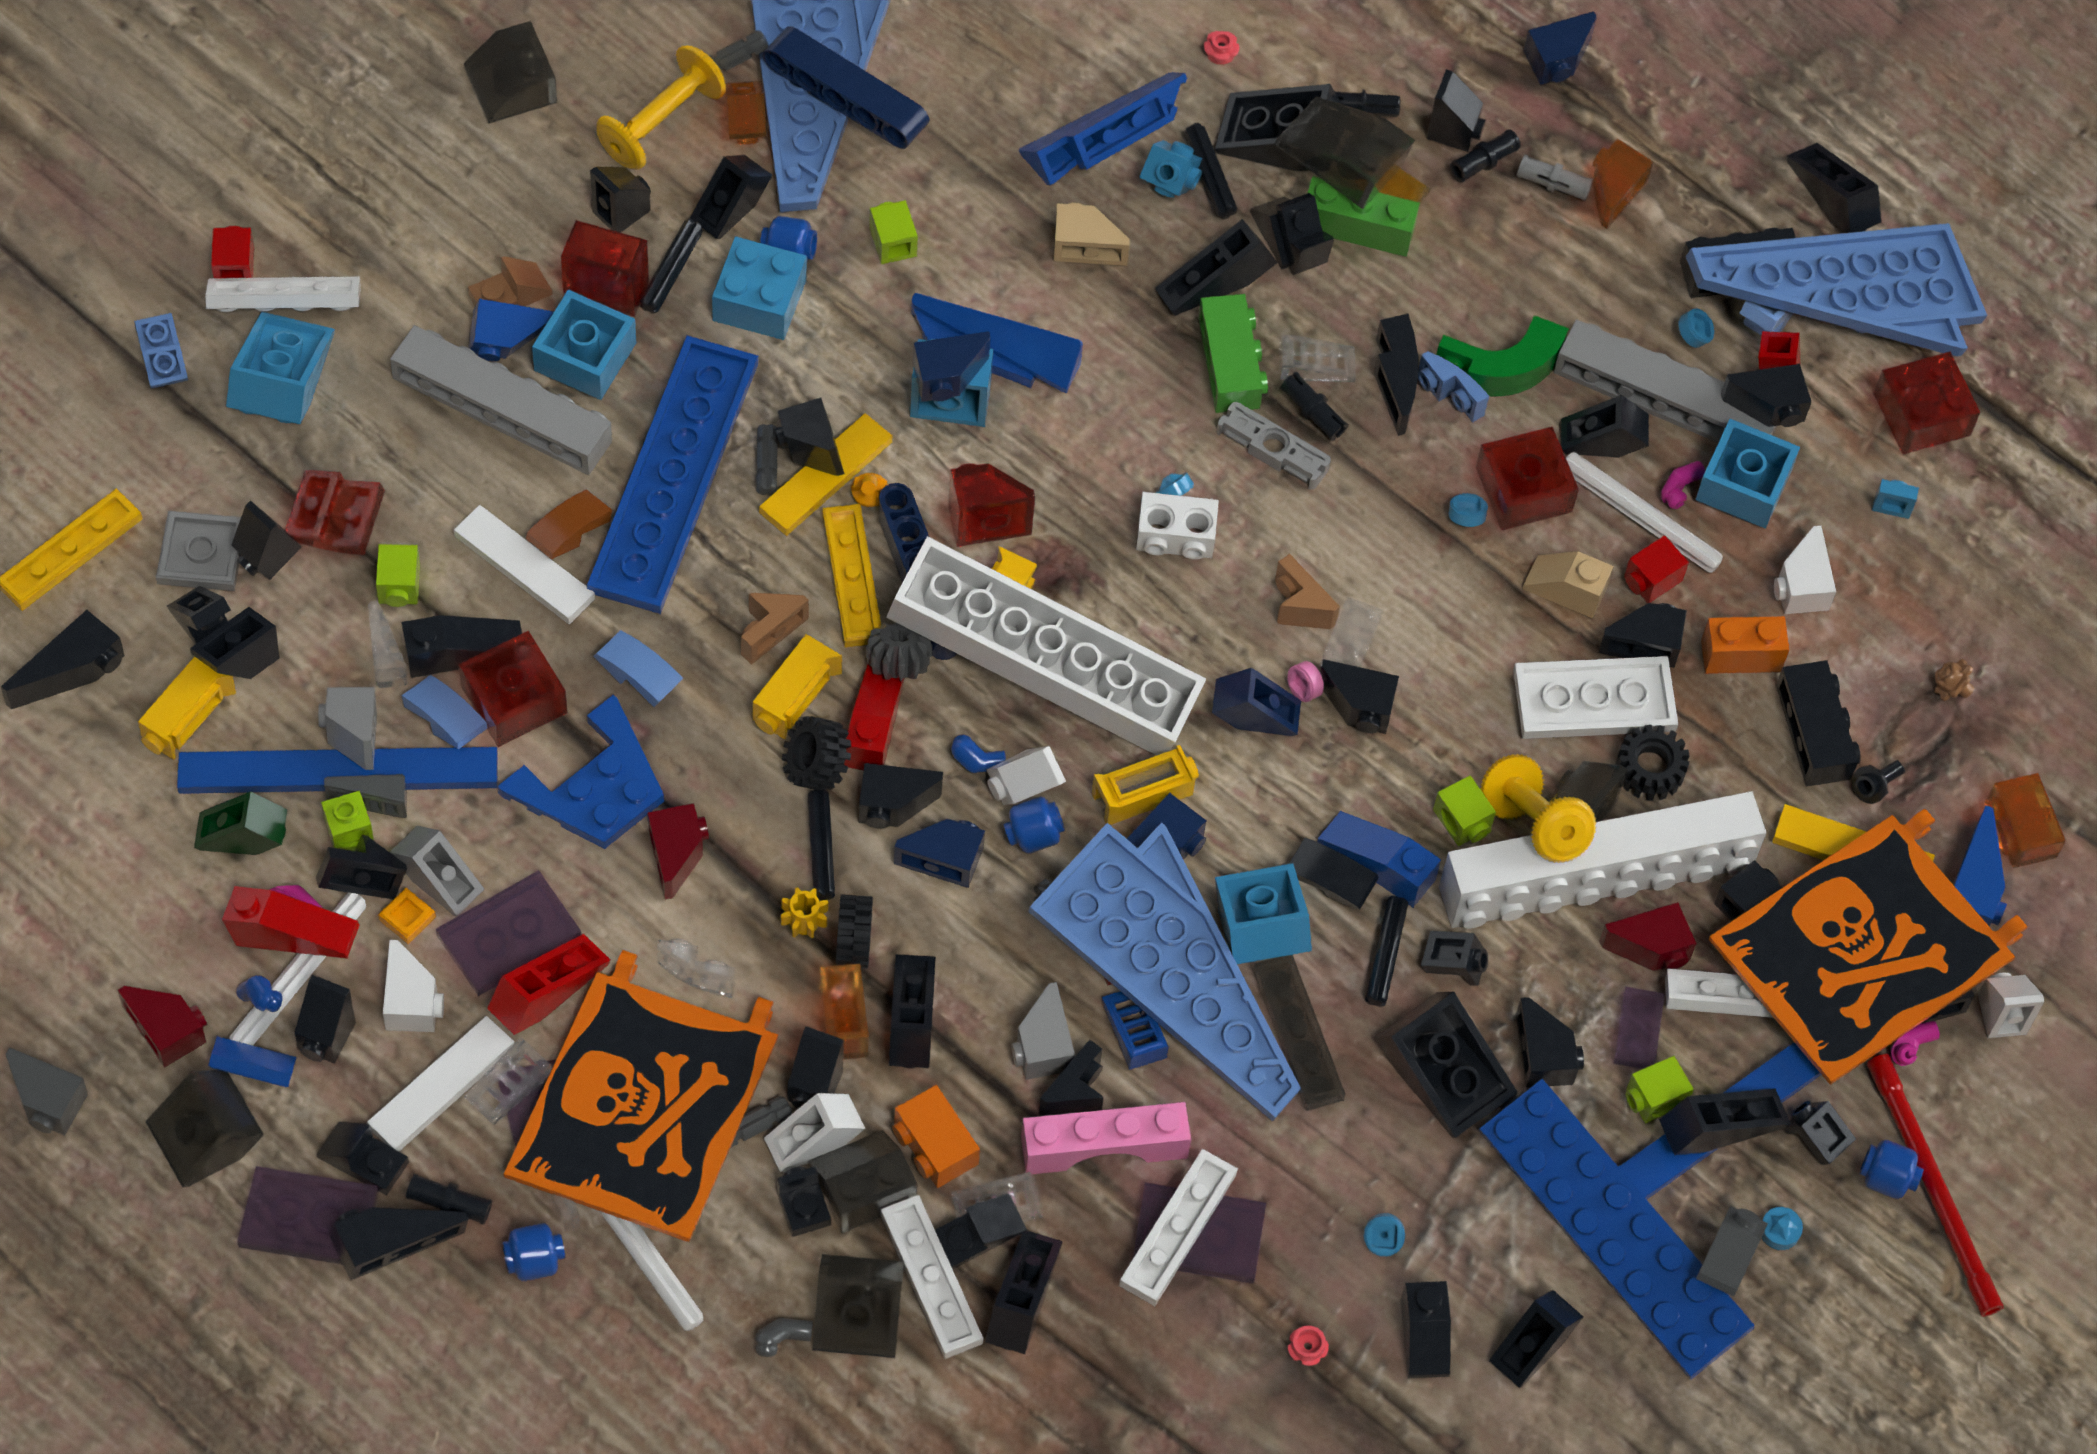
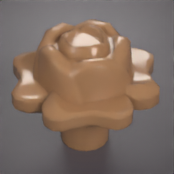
[1934,659,1974,701]

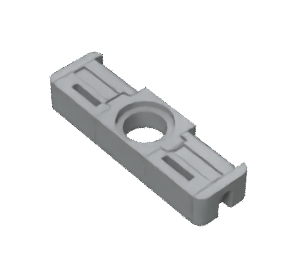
[1217,402,1331,490]

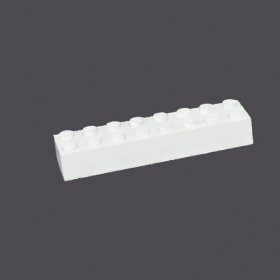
[886,536,1206,755]
[1439,791,1766,929]

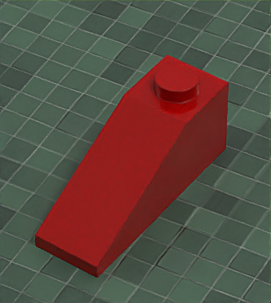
[844,665,905,771]
[222,886,360,959]
[487,934,611,1035]

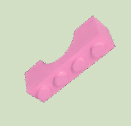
[1021,1102,1191,1175]

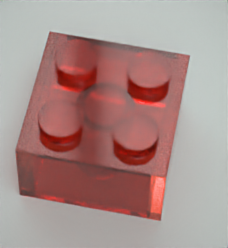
[561,220,649,317]
[1873,351,1981,455]
[1476,426,1579,531]
[459,631,568,747]

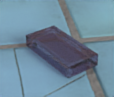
[1613,986,1665,1069]

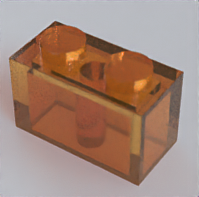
[1985,773,2066,868]
[819,964,869,1060]

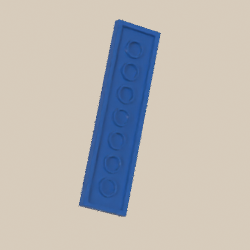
[587,335,759,614]
[1480,1079,1755,1380]

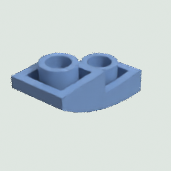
[134,313,188,389]
[1418,351,1489,422]
[594,630,683,707]
[401,675,488,749]

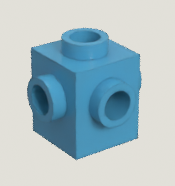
[1139,140,1202,198]

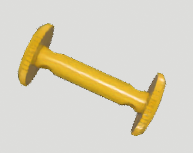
[596,45,726,170]
[1480,754,1597,863]

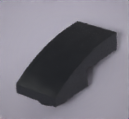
[1289,837,1379,910]

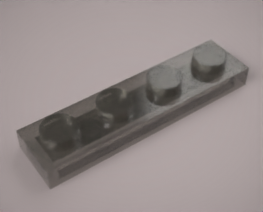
[1253,955,1346,1111]

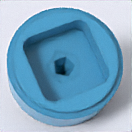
[1678,308,1714,348]
[1155,472,1194,496]
[1449,493,1488,527]
[1762,1207,1803,1250]
[1364,1213,1405,1256]

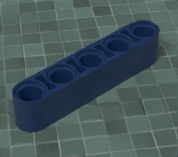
[763,26,930,149]
[879,483,957,660]

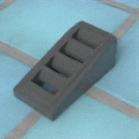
[324,774,407,818]

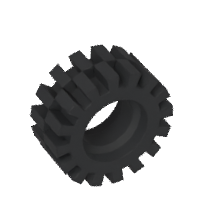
[782,716,851,790]
[1615,724,1690,801]
[836,894,873,969]

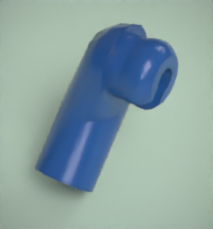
[951,735,1006,773]
[236,975,283,1012]

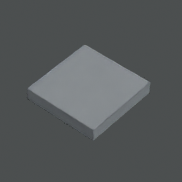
[156,511,241,591]

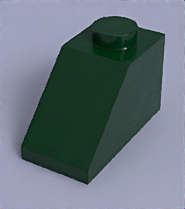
[194,791,288,855]

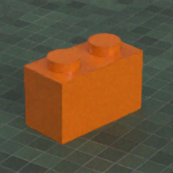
[1701,616,1789,674]
[892,1084,980,1188]

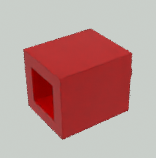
[211,226,254,278]
[1758,331,1801,370]
[1624,535,1689,603]

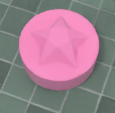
[1287,661,1324,702]

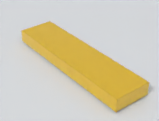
[759,413,893,536]
[0,488,143,611]
[822,504,881,648]
[1772,804,1935,861]

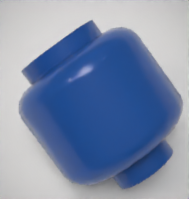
[760,216,818,261]
[1004,796,1065,854]
[1859,1140,1924,1199]
[502,1223,565,1281]

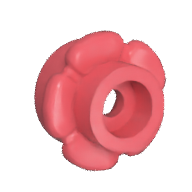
[1204,31,1240,65]
[1288,1326,1329,1366]

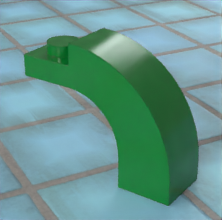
[1436,315,1569,397]

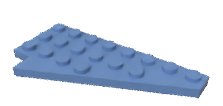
[751,0,891,212]
[1686,223,1987,357]
[1028,822,1301,1121]

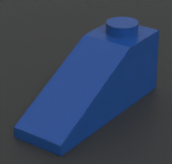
[1953,805,2007,926]
[1317,811,1441,908]

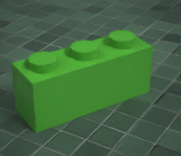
[1308,176,1420,257]
[1198,294,1268,413]

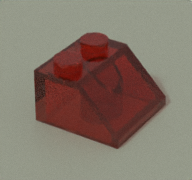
[948,463,1035,547]

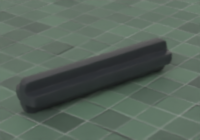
[1185,122,1237,219]
[640,219,703,314]
[808,789,835,900]
[1365,896,1408,1007]

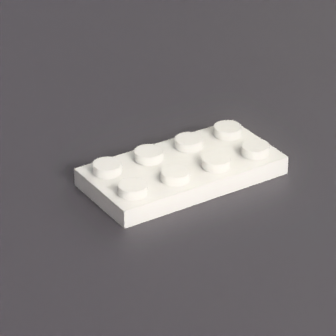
[1513,656,1678,739]

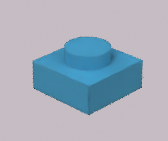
[1872,479,1919,519]

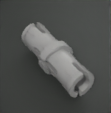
[1517,155,1594,201]

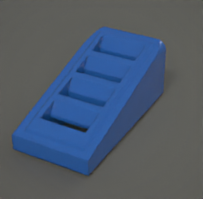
[1101,991,1169,1070]

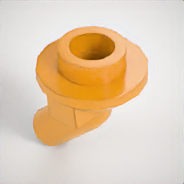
[851,473,888,507]

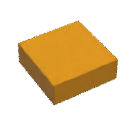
[378,888,436,944]

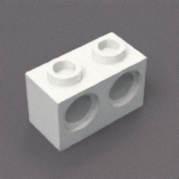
[1136,492,1219,559]

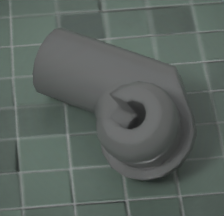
[754,1318,813,1357]

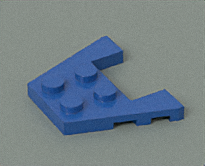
[497,694,664,849]

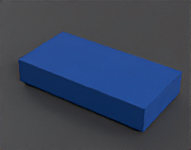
[208,1036,297,1087]

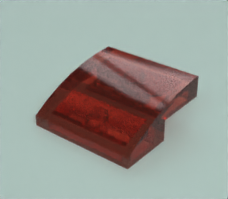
[285,470,385,555]

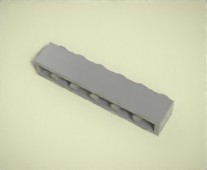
[1554,319,1777,443]
[390,325,612,475]

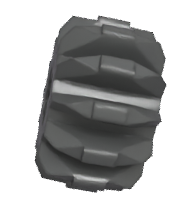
[866,623,932,682]

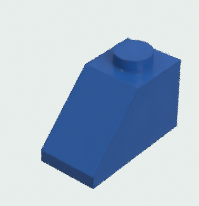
[469,299,554,361]

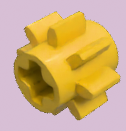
[780,887,829,939]

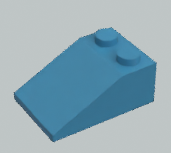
[226,311,335,424]

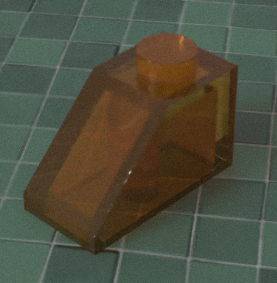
[724,81,766,144]
[1592,139,1654,229]

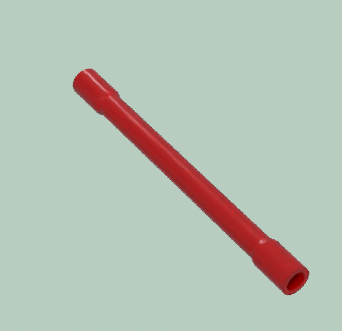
[1867,1054,2004,1317]

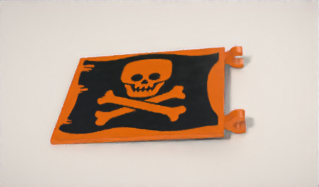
[1708,809,2028,1085]
[504,950,778,1242]

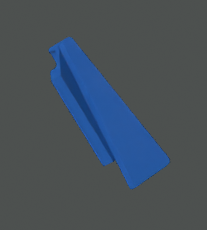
[1019,72,1187,185]
[911,293,1083,393]

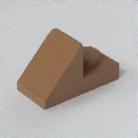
[468,256,553,306]
[1275,554,1340,629]
[741,593,809,665]

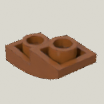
[526,489,612,560]

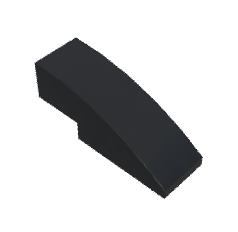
[1374,314,1418,436]

